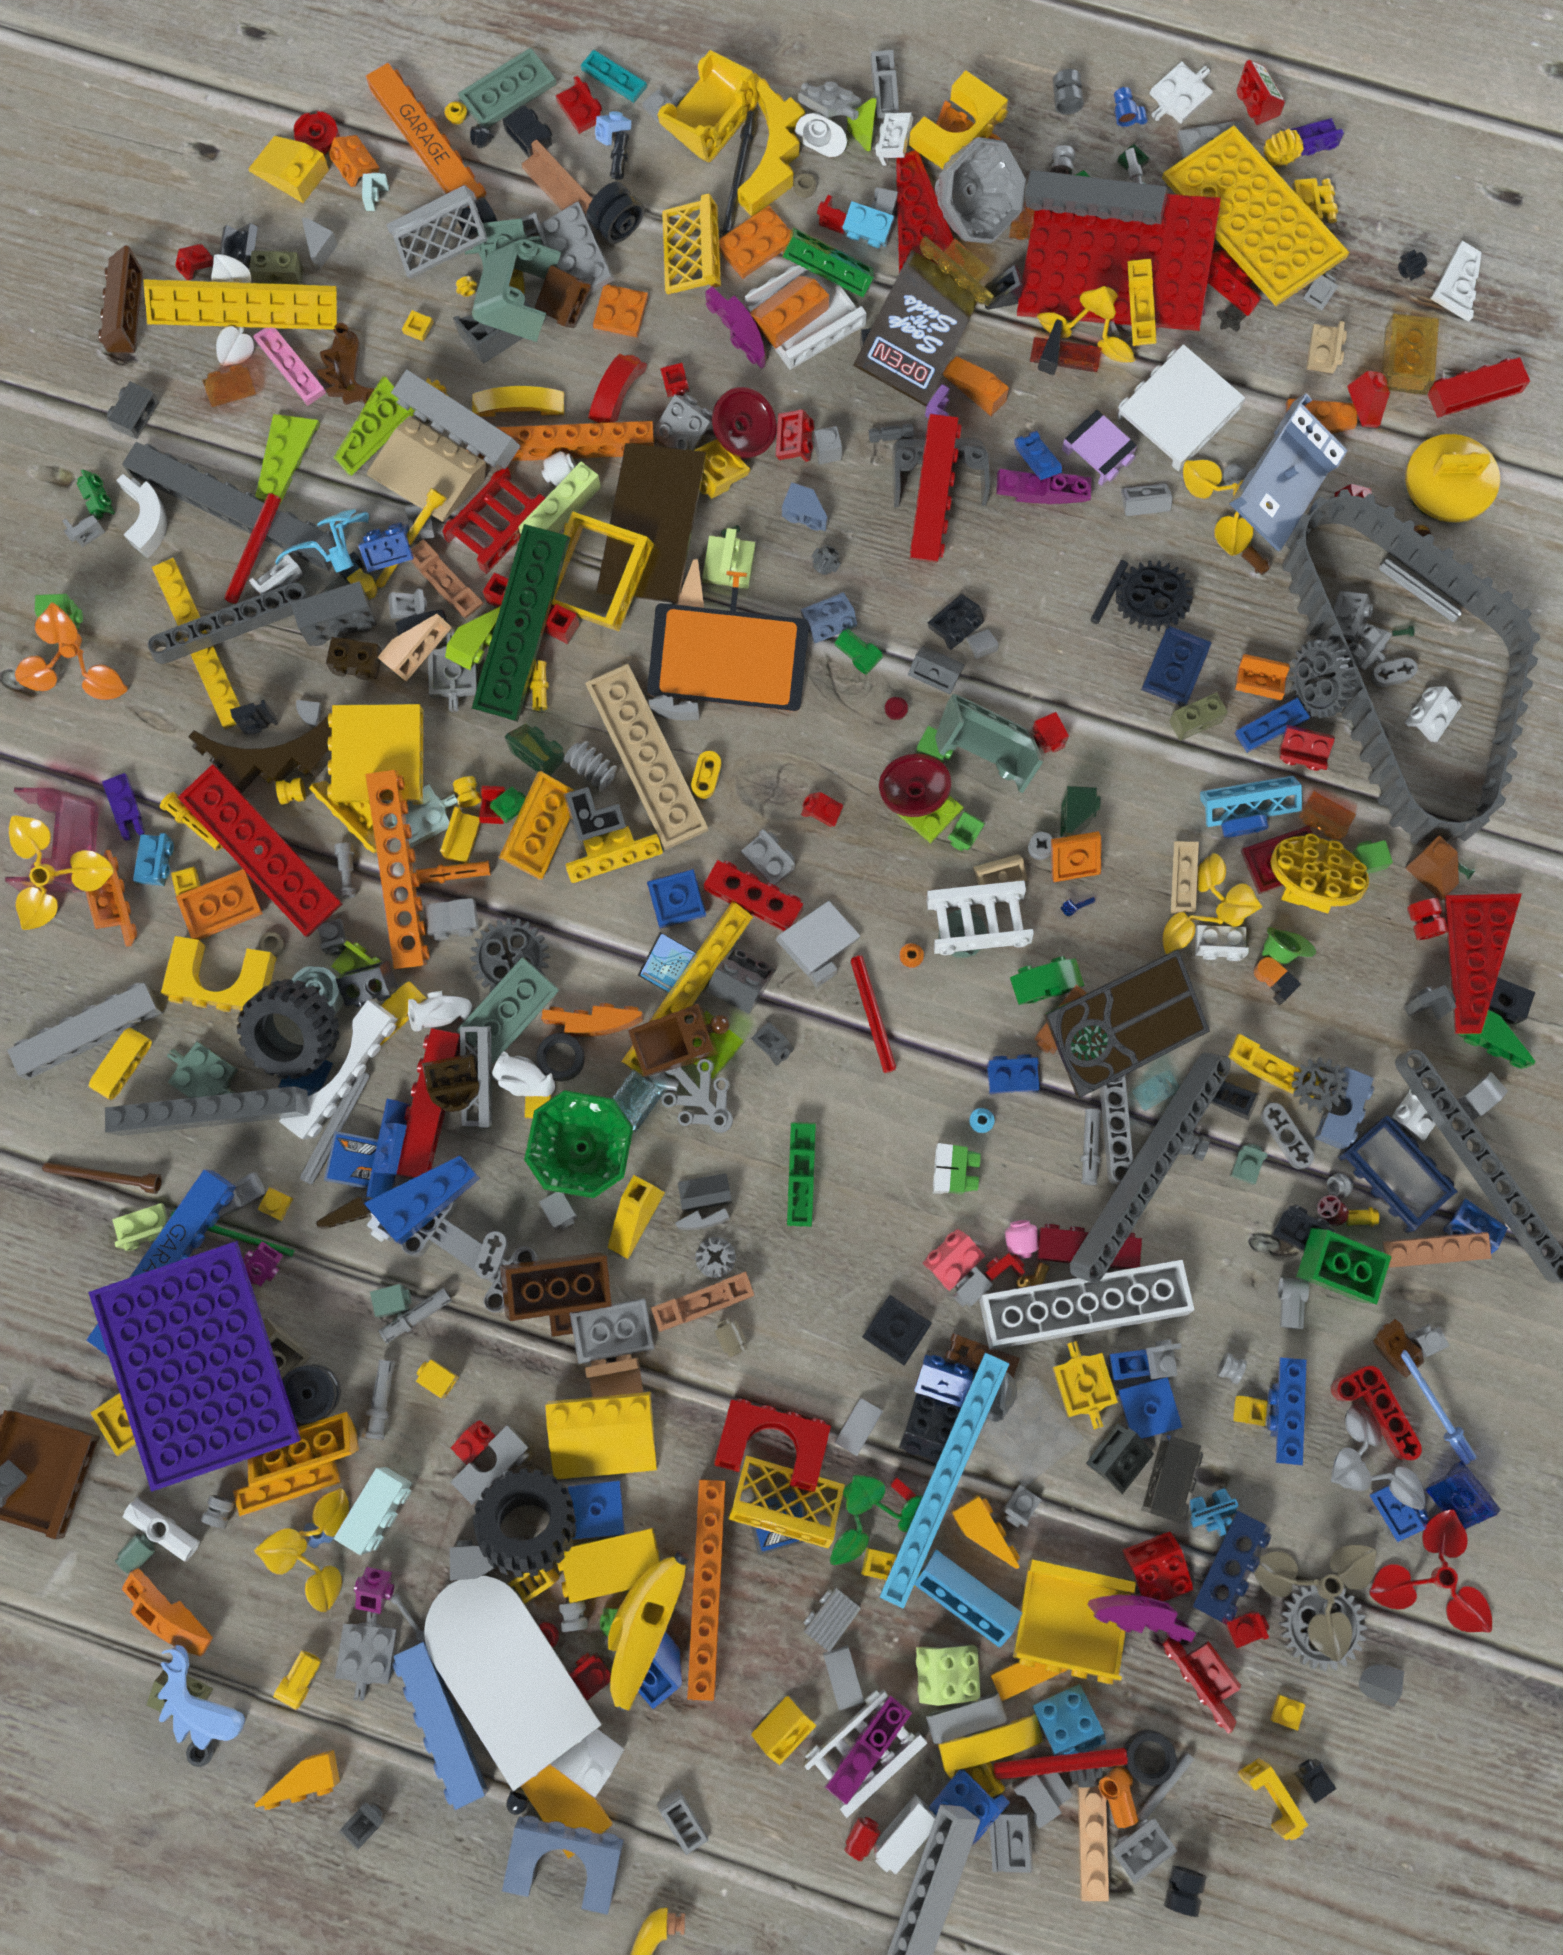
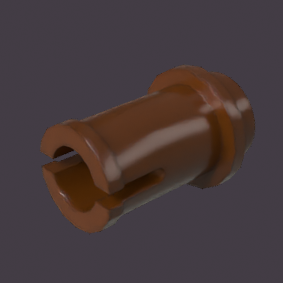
[1241,545,1272,575]

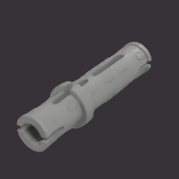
[1080,1109,1101,1185]
[378,1287,452,1344]

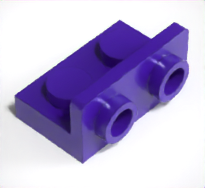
[1290,118,1344,156]

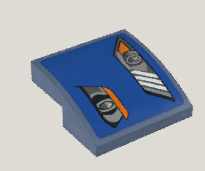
[324,1131,378,1189]

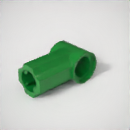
[834,629,883,675]

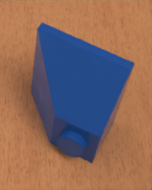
[638,1632,682,1709]

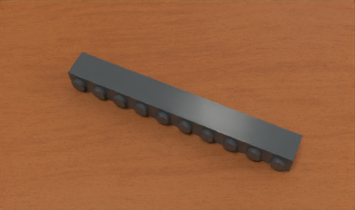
[122,442,337,572]

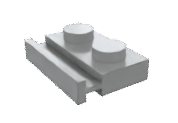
[990,1813,1033,1873]

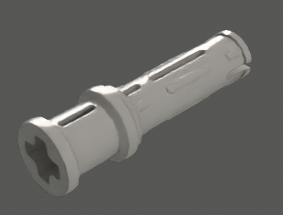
[362,1360,395,1440]

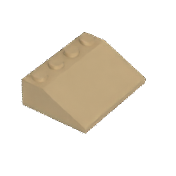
[367,416,486,522]

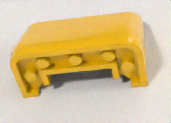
[657,50,758,163]

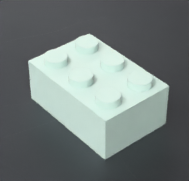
[334,1467,412,1555]

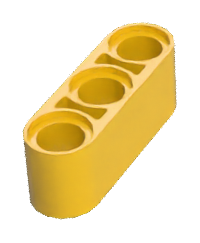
[380,981,427,1045]
[89,1027,152,1100]

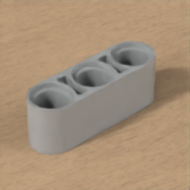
[926,1693,1007,1744]

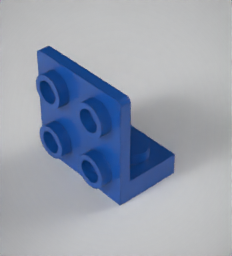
[358,522,414,572]
[929,1769,1010,1845]

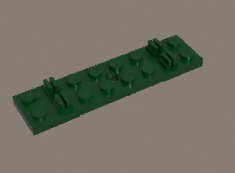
[471,524,570,722]

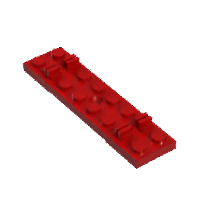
[177,764,343,937]

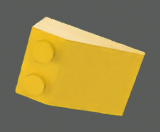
[248,136,329,203]

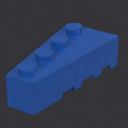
[364,1156,481,1245]

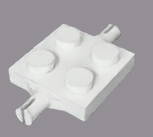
[1149,62,1213,124]

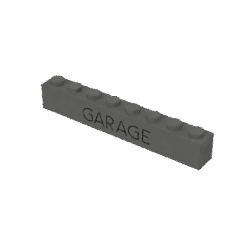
[105,1086,308,1136]

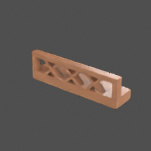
[521,140,592,216]

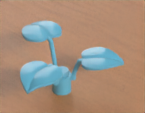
[275,509,369,573]

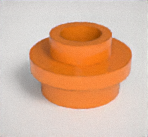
[899,943,924,968]

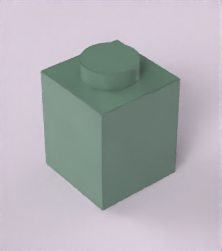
[370,1284,412,1318]

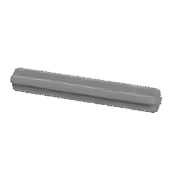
[1379,558,1462,622]

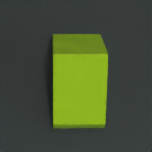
[847,98,876,151]

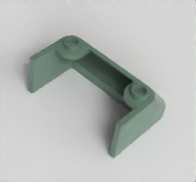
[472,239,561,342]
[935,694,1043,793]

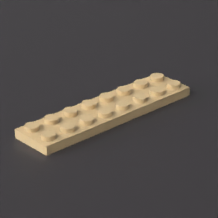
[585,664,709,850]

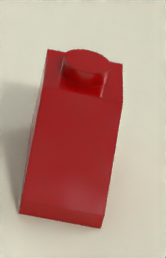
[1347,371,1390,428]

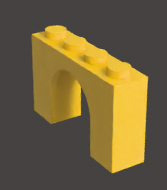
[909,70,1008,169]
[161,936,276,1012]

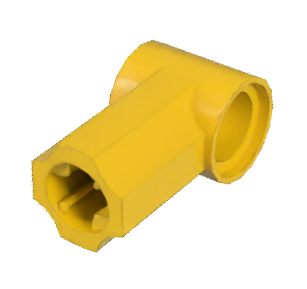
[273,1650,322,1710]

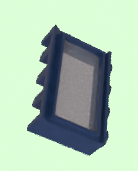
[1338,1115,1458,1233]

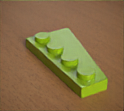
[333,376,415,476]
[255,414,320,504]

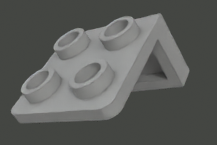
[654,394,713,451]

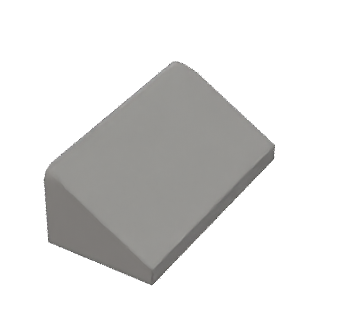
[1121,483,1172,516]
[834,1398,883,1456]

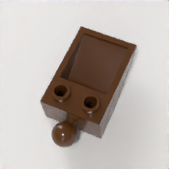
[628,1004,730,1077]

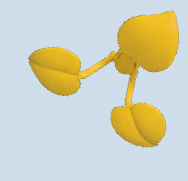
[1037,286,1137,363]
[1183,460,1270,556]
[9,815,114,930]
[1162,853,1262,954]
[254,1488,349,1612]

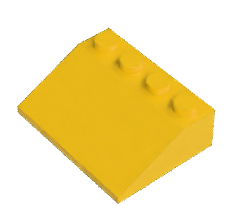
[545,1392,657,1480]

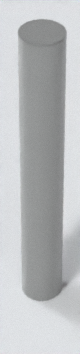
[1136,1752,1195,1821]

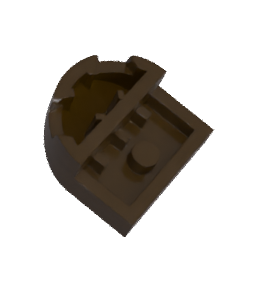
[422,1053,479,1112]

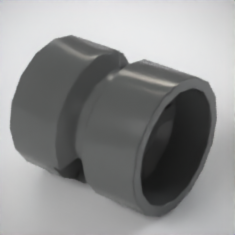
[1052,69,1084,115]

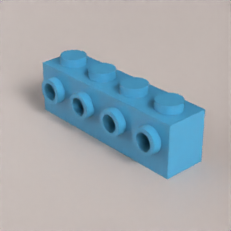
[914,1550,1022,1648]

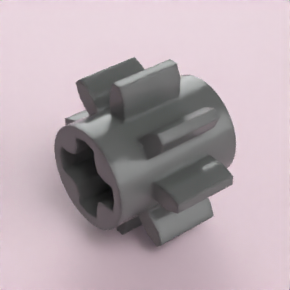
[811,545,841,575]
[1069,1768,1103,1788]

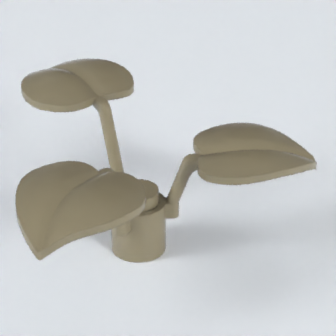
[1254,1545,1377,1662]

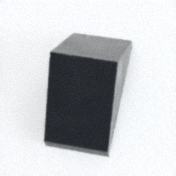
[981,265,1023,310]

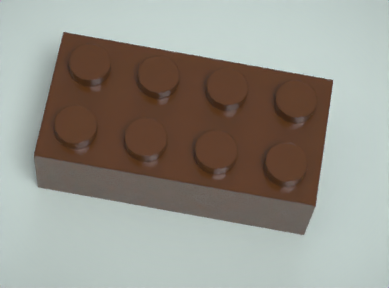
[500,1252,612,1321]

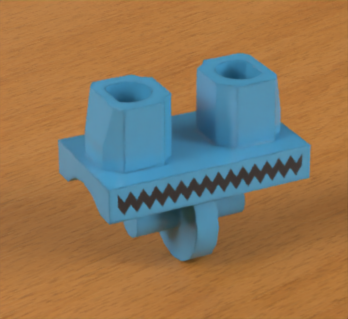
[1189,1489,1239,1536]

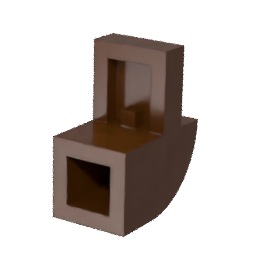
[1373,1319,1425,1378]

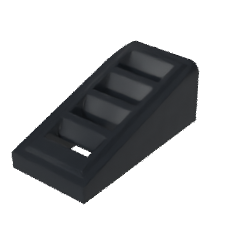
[1038,319,1062,375]
[1211,1081,1258,1120]

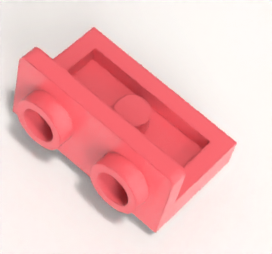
[923,1229,985,1291]

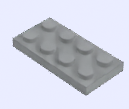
[541,201,614,296]

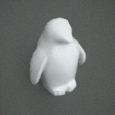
[408,991,472,1032]
[492,1051,555,1096]

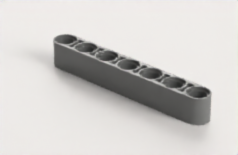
[148,583,307,664]

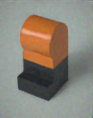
[1254,957,1301,1005]

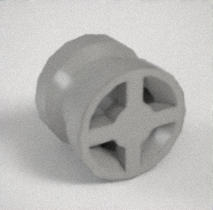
[1028,832,1053,860]
[1217,1352,1247,1384]

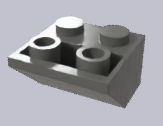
[706,947,776,1014]

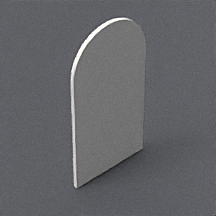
[425,1576,602,1791]

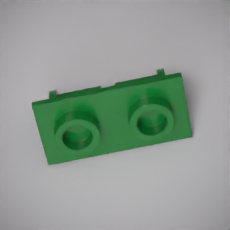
[77,469,115,520]

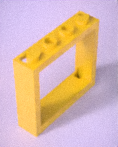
[552,511,654,632]

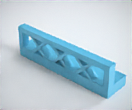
[1200,776,1302,827]

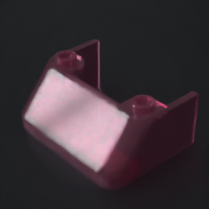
[5,787,99,892]

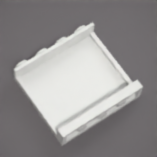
[745,265,866,370]
[1118,344,1245,472]

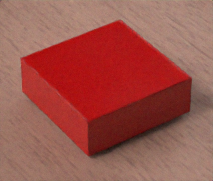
[890,1477,917,1502]

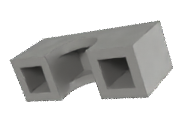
[451,1425,531,1505]

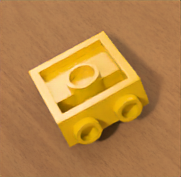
[694,439,750,499]

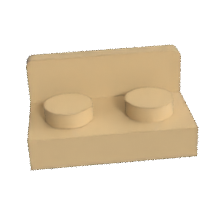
[1306,321,1347,374]

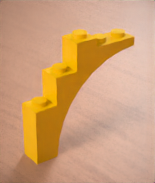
[737,73,806,217]

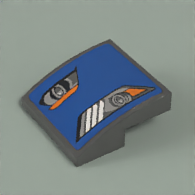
[748,1489,806,1555]

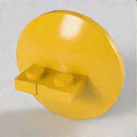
[1405,434,1500,522]
[1271,834,1369,913]

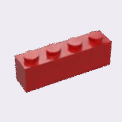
[1427,357,1531,418]

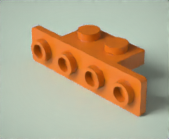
[85,850,137,947]

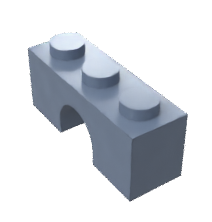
[1314,1067,1374,1150]

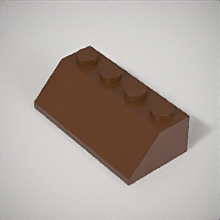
[98,245,143,353]

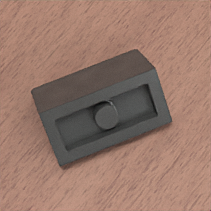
[908,646,965,695]
[678,1173,732,1212]

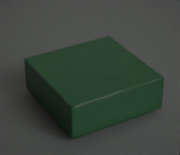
[1117,143,1149,171]

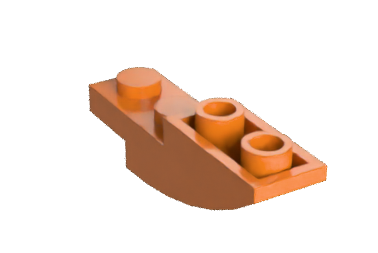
[541,1003,644,1037]
[122,1568,213,1657]

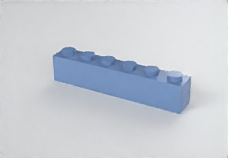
[393,1641,488,1810]

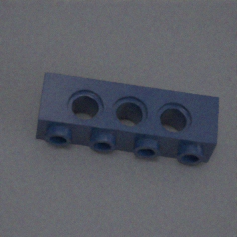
[1193,1511,1272,1625]

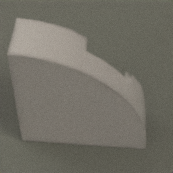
[296,700,322,727]

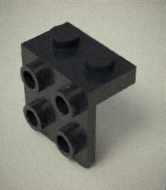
[898,1393,961,1463]

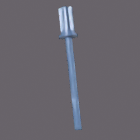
[1401,1350,1476,1464]

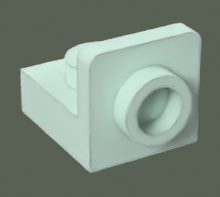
[362,172,389,211]

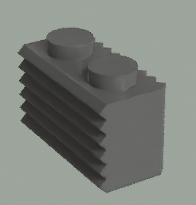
[107,381,159,439]

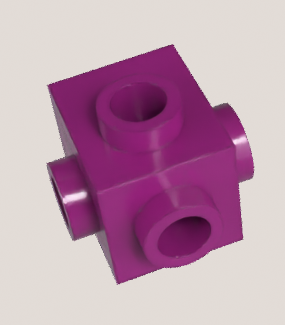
[243,1241,283,1287]
[354,1567,395,1614]

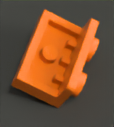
[329,135,380,187]
[1235,654,1290,701]

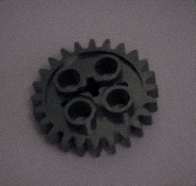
[1115,560,1193,631]

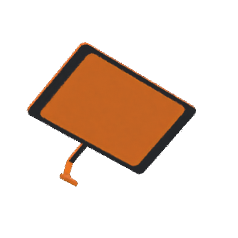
[647,571,809,711]

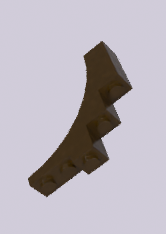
[188,716,332,793]

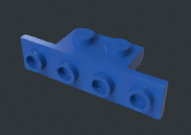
[366,1099,410,1198]
[1267,1357,1306,1465]

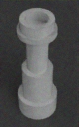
[334,842,356,898]

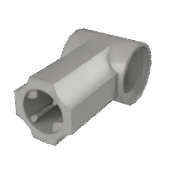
[1278,1277,1309,1329]

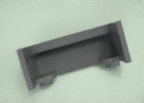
[892,438,990,507]

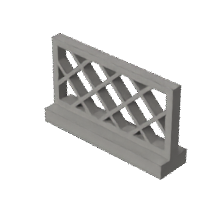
[386,185,488,279]

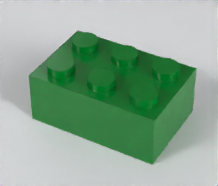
[1296,1228,1392,1305]

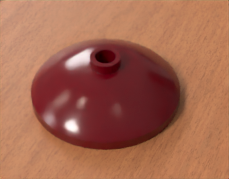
[712,387,777,458]
[879,754,951,817]

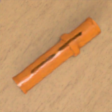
[416,860,491,884]

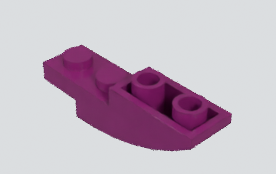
[705,286,765,369]
[996,469,1091,504]
[1087,1595,1196,1642]
[824,1696,912,1805]

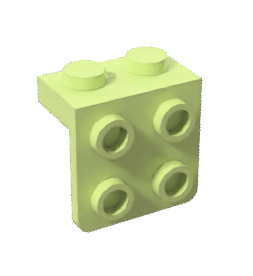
[916,1645,980,1706]

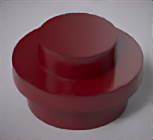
[884,697,908,720]

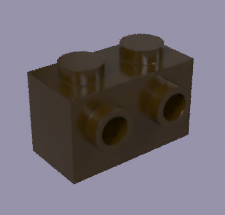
[326,637,382,680]

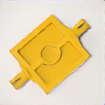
[1052,1341,1118,1429]

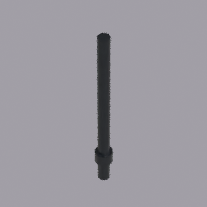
[722,111,756,234]

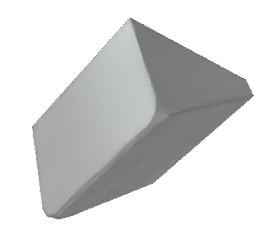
[967,629,999,659]

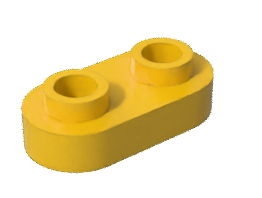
[691,751,721,799]

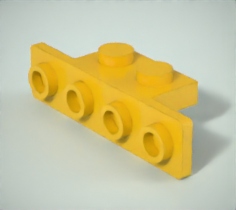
[309,781,377,853]
[565,826,663,883]

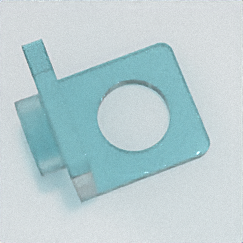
[1132,1070,1180,1111]

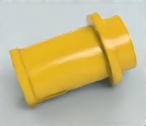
[1346,1207,1379,1227]

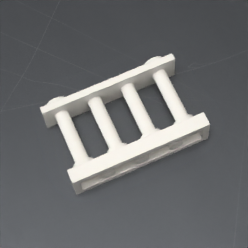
[926,881,1034,955]
[804,1689,927,1818]

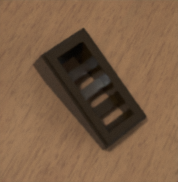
[316,1196,372,1229]

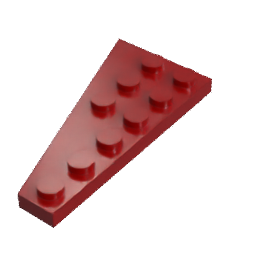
[896,150,964,273]
[1444,893,1522,1034]

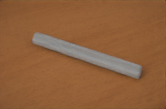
[300,1072,370,1184]

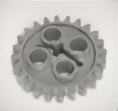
[1278,1585,1367,1671]

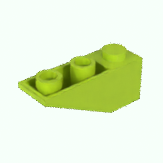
[445,606,501,670]

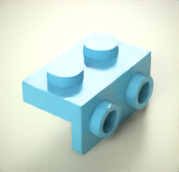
[842,201,895,248]

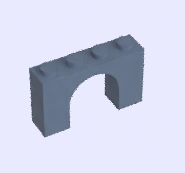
[502,1816,624,1915]

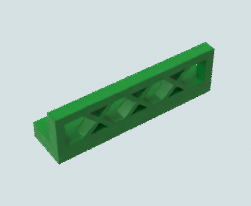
[782,227,874,297]

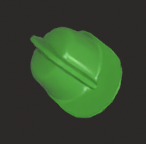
[1262,927,1316,964]

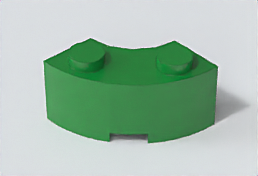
[1010,956,1085,1005]

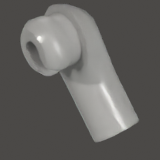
[649,1072,680,1092]

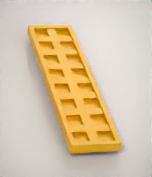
[144,279,337,330]

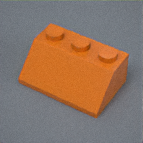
[750,276,829,349]

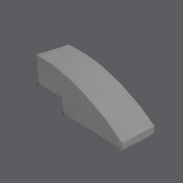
[870,50,899,119]

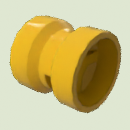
[452,776,482,808]
[276,777,306,805]

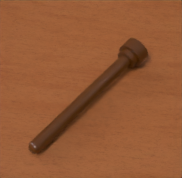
[42,1162,162,1194]

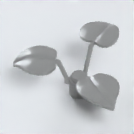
[1331,1404,1425,1510]

